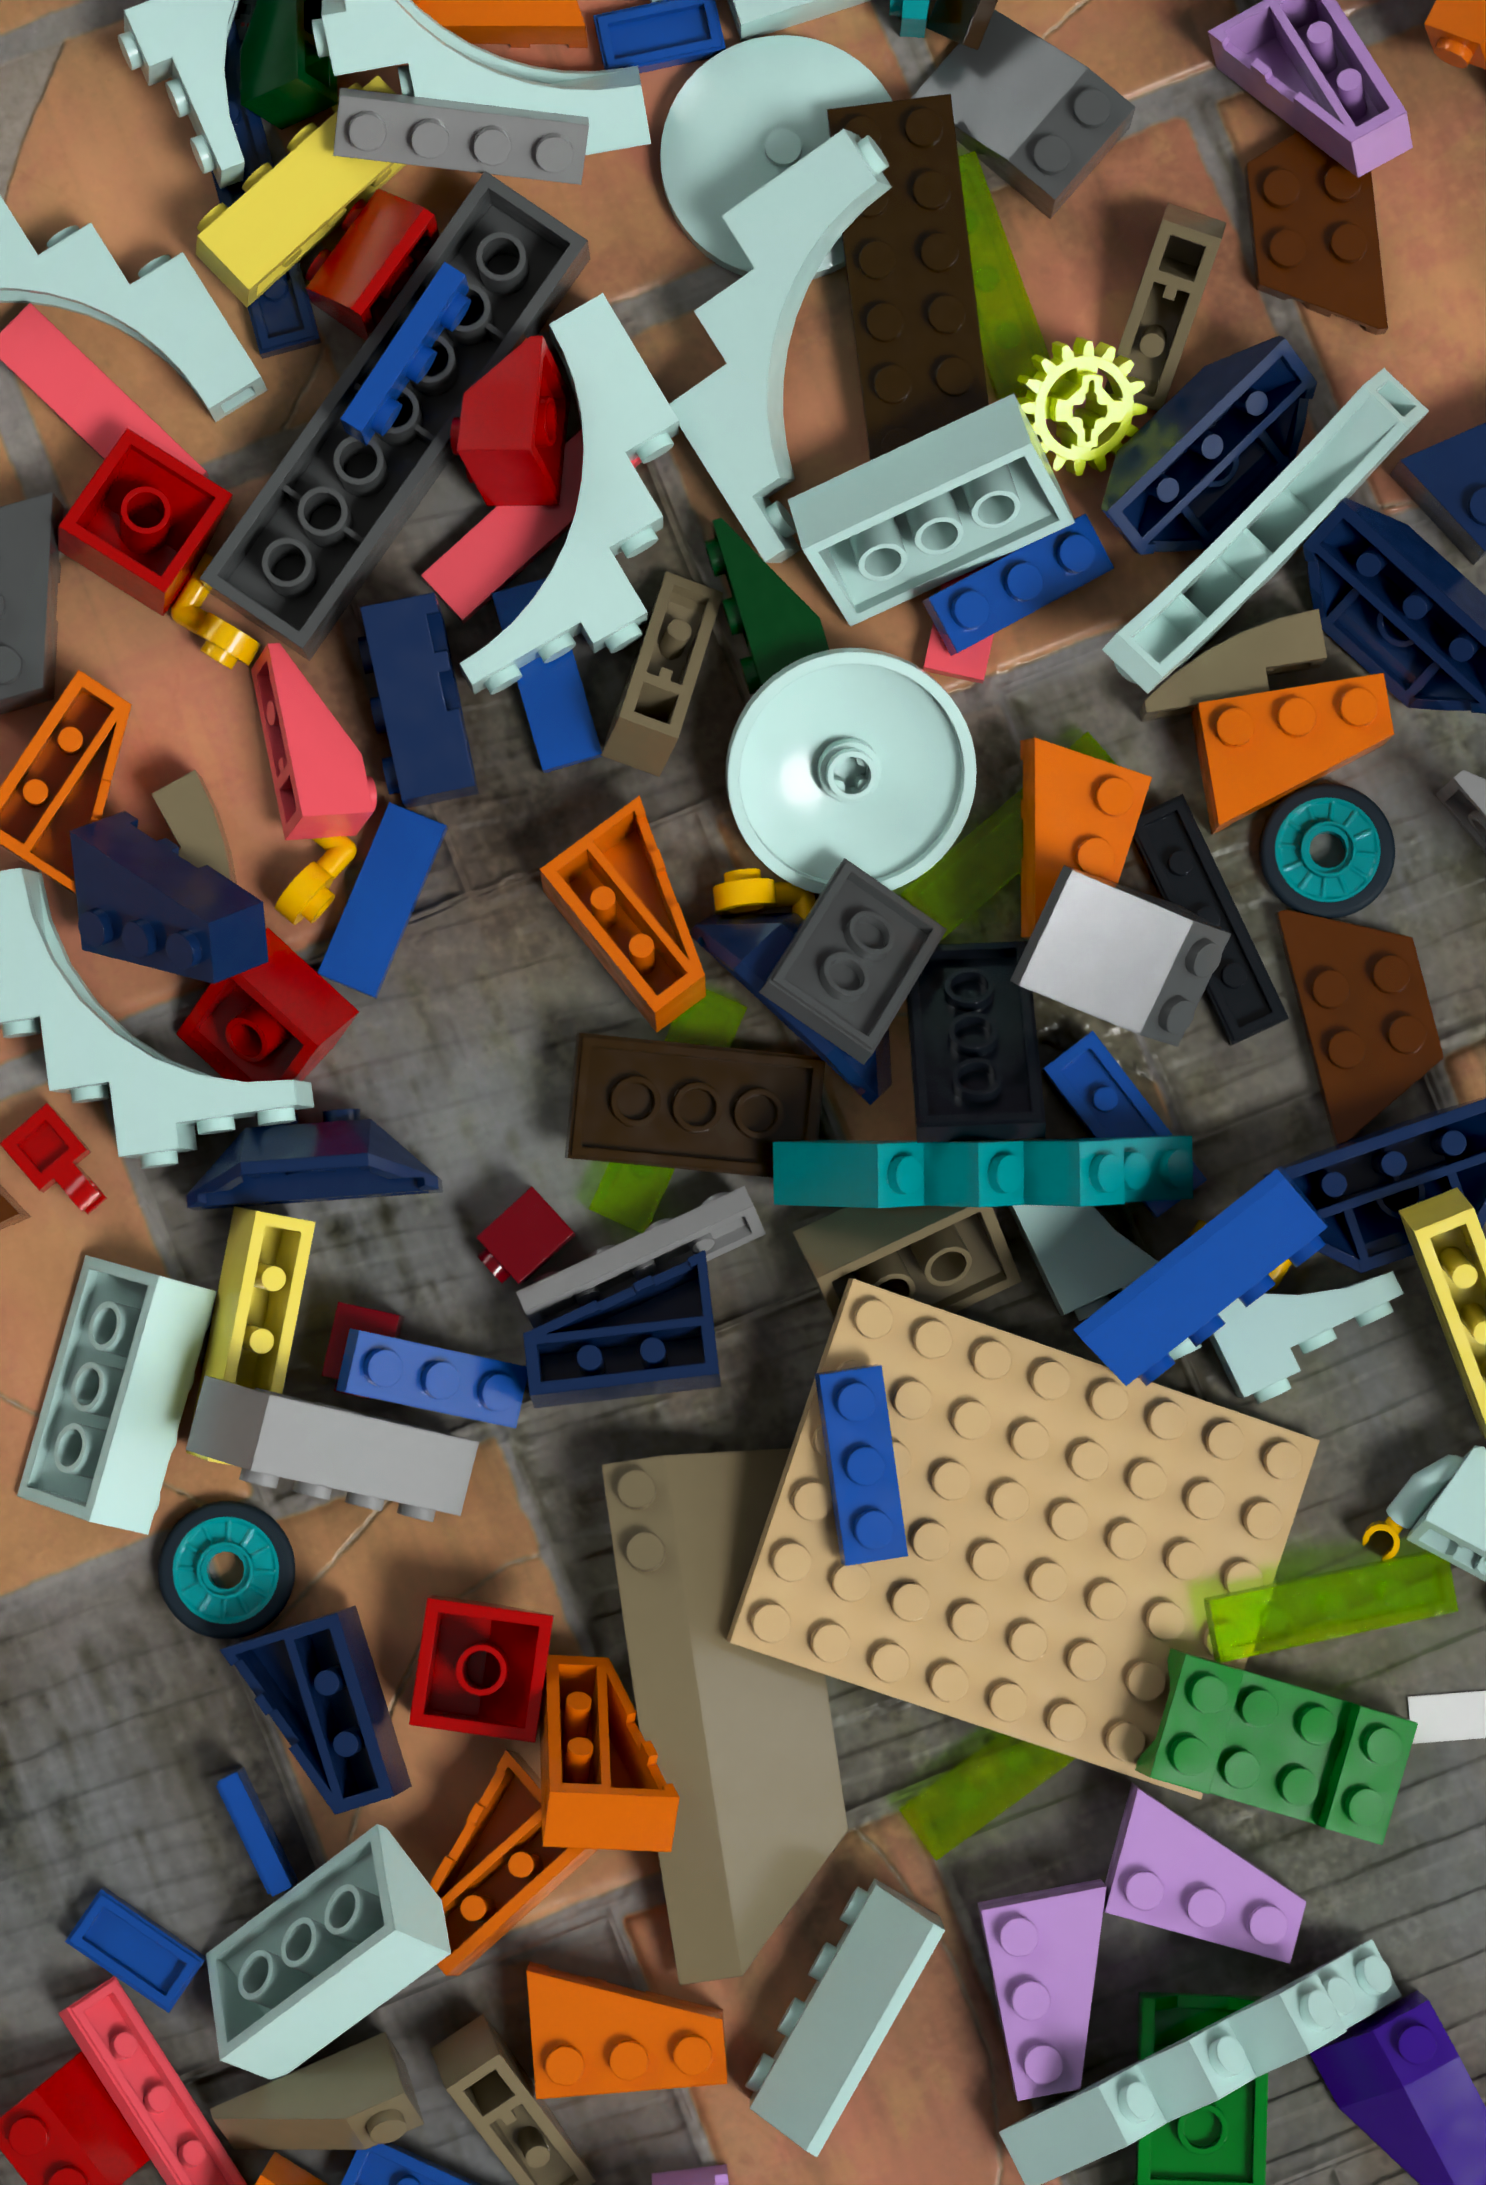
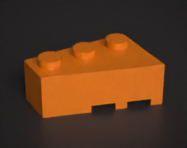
[412,0,588,48]
[0,669,132,895]
[539,1655,680,1852]
[429,1750,599,1976]
[526,1962,728,2099]

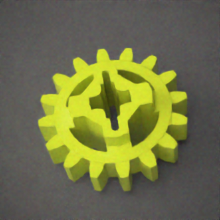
[1017,337,1147,476]

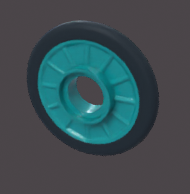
[1259,783,1395,919]
[158,1501,295,1639]

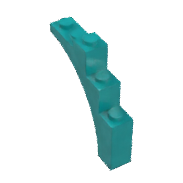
[773,1135,1193,1208]

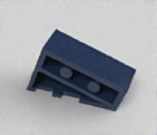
[1390,422,1486,565]
[358,592,479,809]
[70,811,269,984]
[523,1250,721,1408]
[220,1605,412,1815]

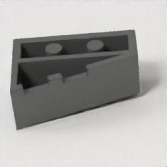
[0,492,64,715]

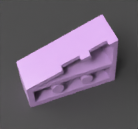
[1208,0,1413,178]
[1103,1783,1306,1964]
[977,1879,1107,2101]

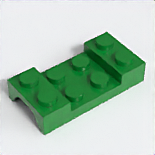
[1135,1648,1418,1845]
[1133,1992,1268,2185]

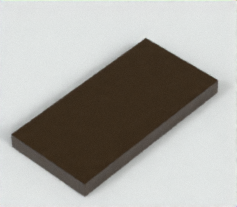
[565,1033,826,1178]

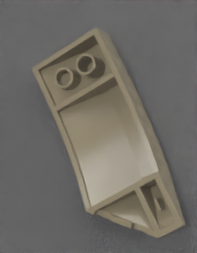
[602,1448,848,1986]

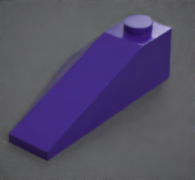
[1309,1990,1486,2185]

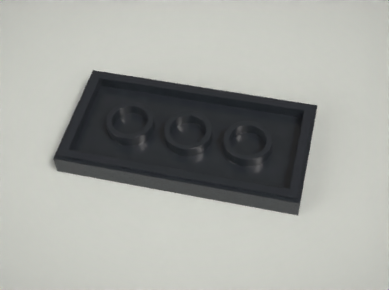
[906,941,1046,1143]

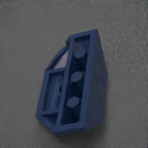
[1101,336,1318,555]
[1303,498,1486,714]
[689,913,892,1105]
[1263,1097,1486,1273]
[186,1109,443,1210]

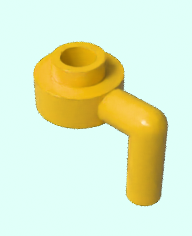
[171,553,261,670]
[274,836,357,925]
[713,868,816,920]

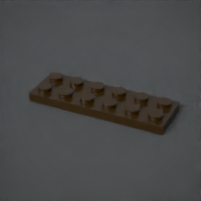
[827,94,989,461]

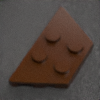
[1244,132,1388,335]
[1275,910,1444,1145]

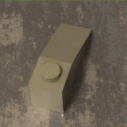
[1104,203,1226,411]
[601,571,723,777]
[430,2014,596,2185]
[210,2032,424,2150]

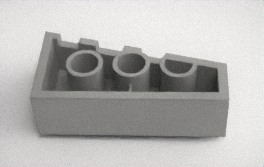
[186,1376,479,1522]

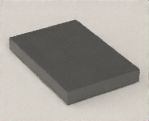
[759,858,947,1065]

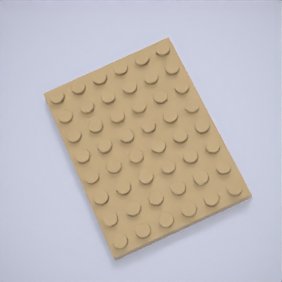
[726,1278,1320,1800]

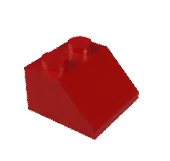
[306,188,440,341]
[450,336,570,506]
[58,428,233,616]
[176,928,359,1082]
[409,1595,554,1743]
[0,2051,150,2185]

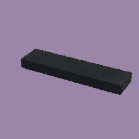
[1132,794,1289,1046]

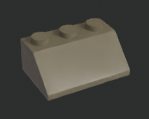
[793,1206,1022,1321]

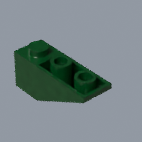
[704,518,829,695]

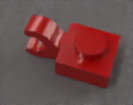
[0,1103,107,1215]

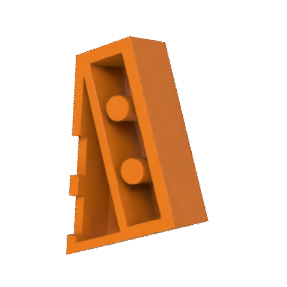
[1191,673,1394,835]
[1020,737,1152,940]
[540,795,706,1033]

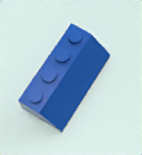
[1073,1166,1329,1386]

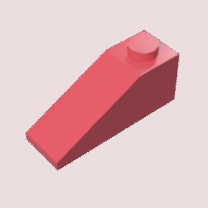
[251,643,377,840]

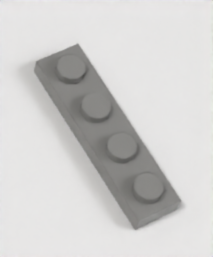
[333,88,589,185]
[516,1186,766,1328]

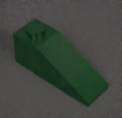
[239,0,338,130]

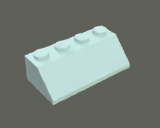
[788,393,1075,627]
[17,1255,217,1535]
[206,1824,451,2081]
[745,1878,945,2157]

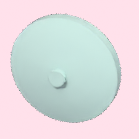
[660,35,892,280]
[725,648,977,894]

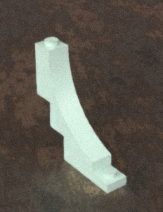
[669,129,892,563]

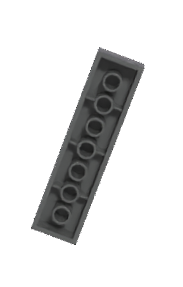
[199,171,590,661]

